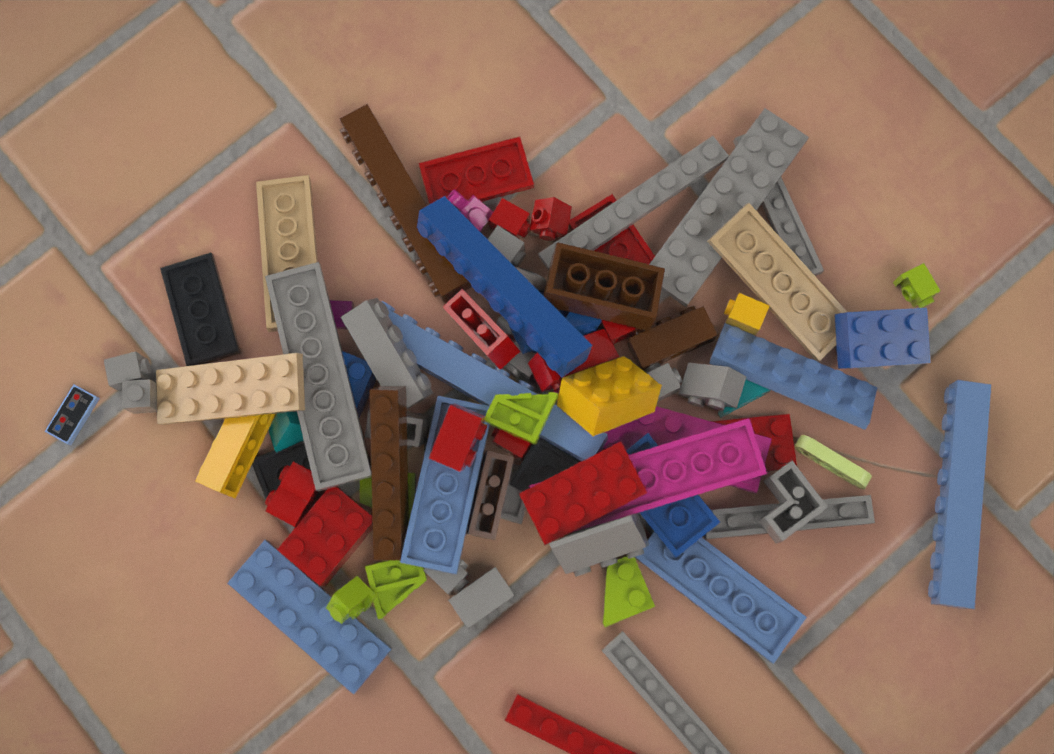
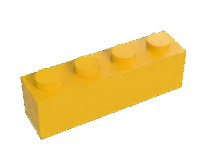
[195,413,276,499]

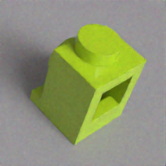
[893,263,940,308]
[326,576,377,624]

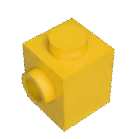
[724,293,770,336]

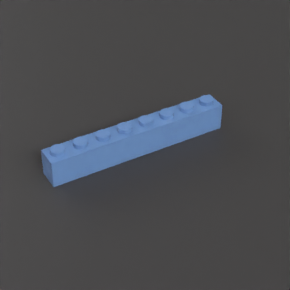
[928,380,991,609]

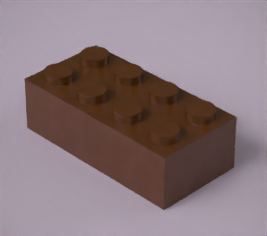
[543,242,665,331]

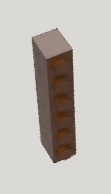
[370,386,409,560]

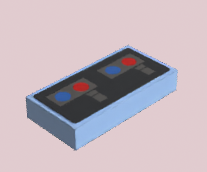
[44,384,100,445]

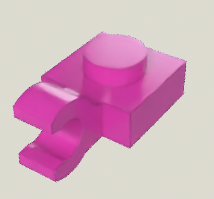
[447,190,494,231]

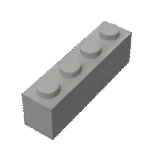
[341,298,433,409]

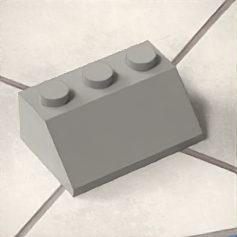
[549,513,649,577]

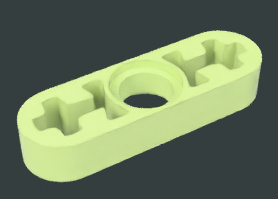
[794,435,872,489]

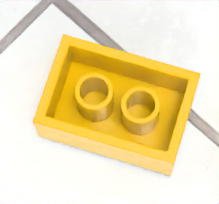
[557,356,662,436]

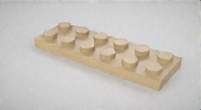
[256,175,318,332]
[707,203,847,361]
[156,353,305,425]

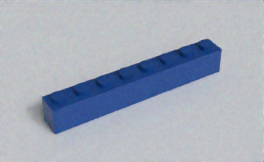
[417,196,592,377]

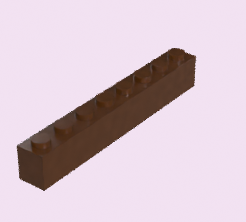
[339,104,472,302]

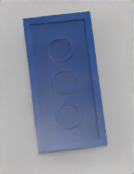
[626,433,720,558]

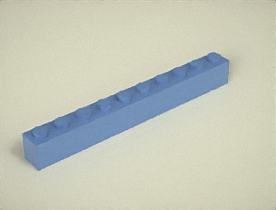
[381,301,608,462]

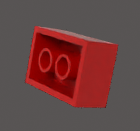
[277,486,373,587]

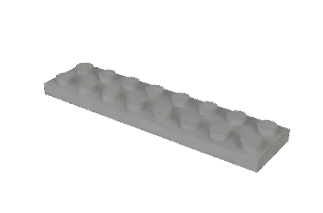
[649,108,809,307]
[265,262,372,491]

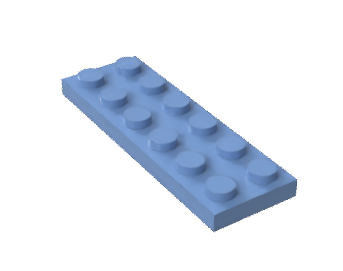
[709,323,877,430]
[400,396,490,575]
[635,531,807,664]
[228,540,392,694]

